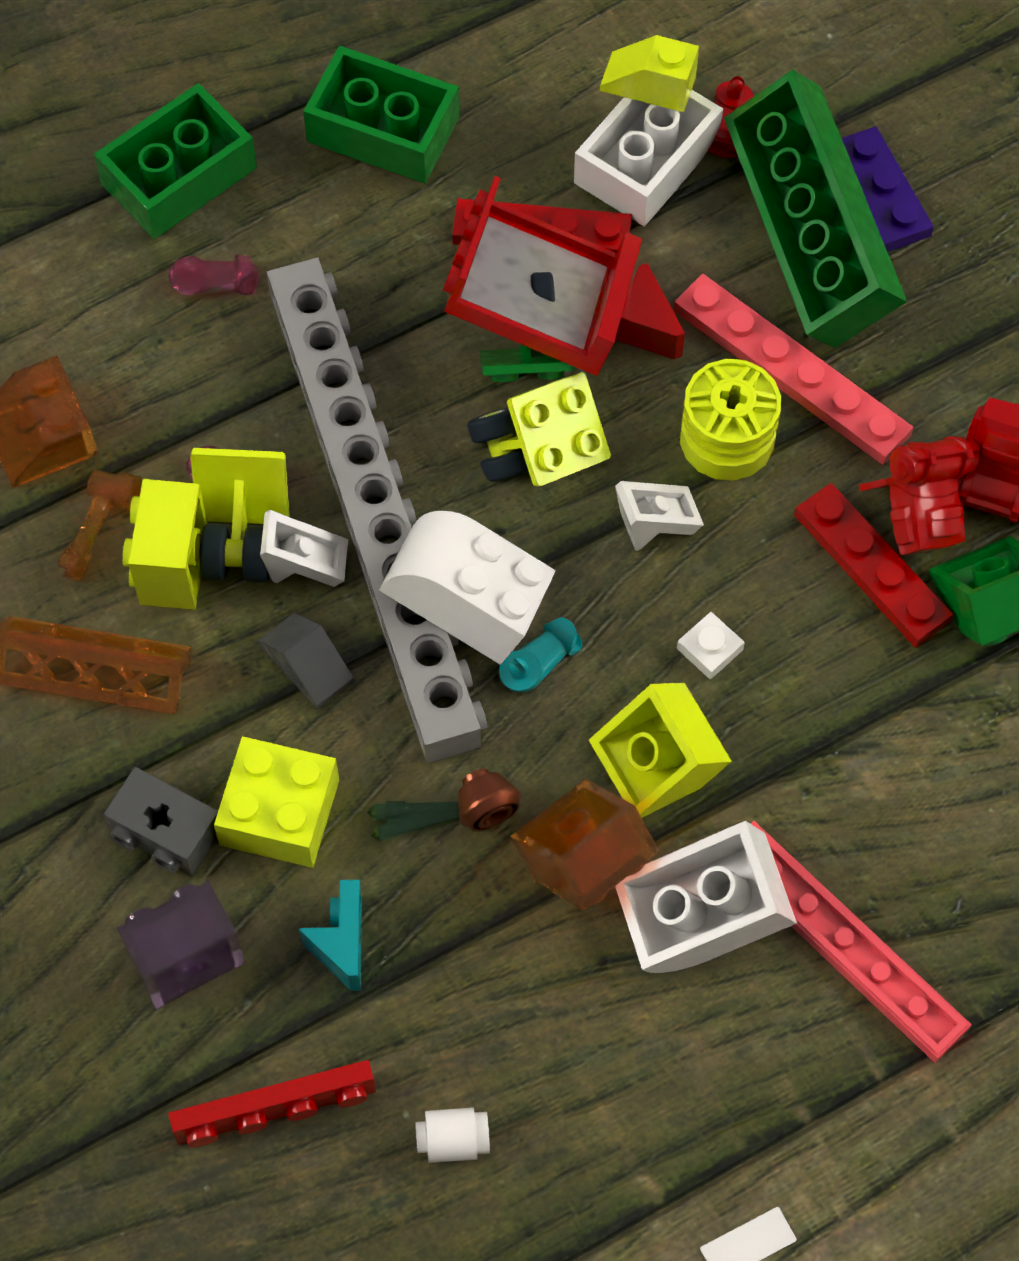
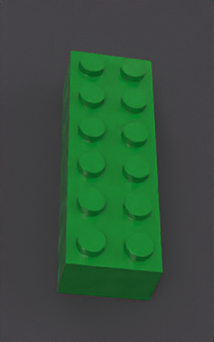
[724,69,907,348]

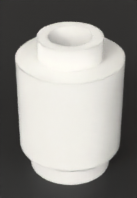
[415,1107,490,1163]

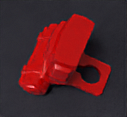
[958,397,1019,524]
[859,436,980,555]

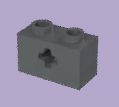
[103,767,218,876]

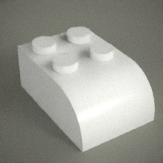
[574,90,723,227]
[379,511,556,665]
[613,821,797,973]

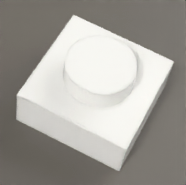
[677,612,745,680]

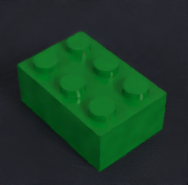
[303,45,460,184]
[94,83,257,239]

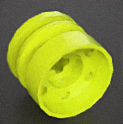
[680,359,781,481]

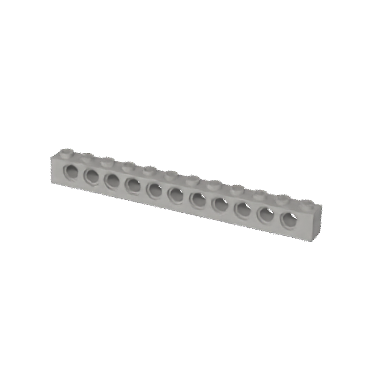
[266,257,487,763]

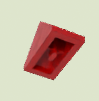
[615,263,685,360]

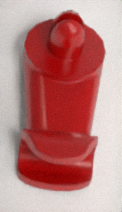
[707,76,753,158]

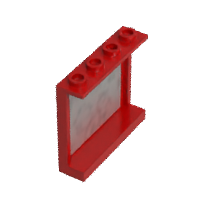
[442,176,642,376]

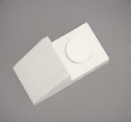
[615,481,704,551]
[260,510,348,587]

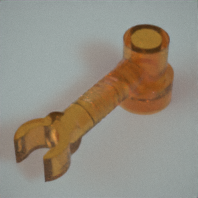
[58,469,143,581]

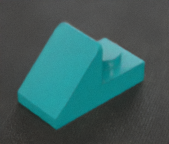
[299,880,362,991]

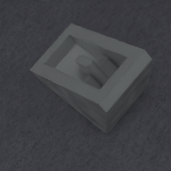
[258,612,354,710]

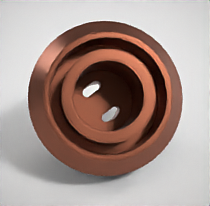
[457,769,521,831]

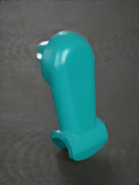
[499,617,583,693]

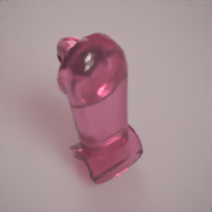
[168,255,259,296]

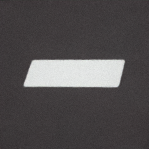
[700,1207,797,1261]

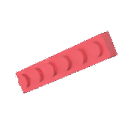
[673,273,914,466]

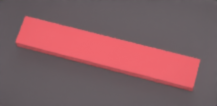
[751,821,972,1063]

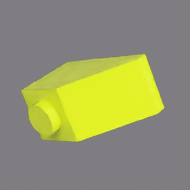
[600,35,699,113]

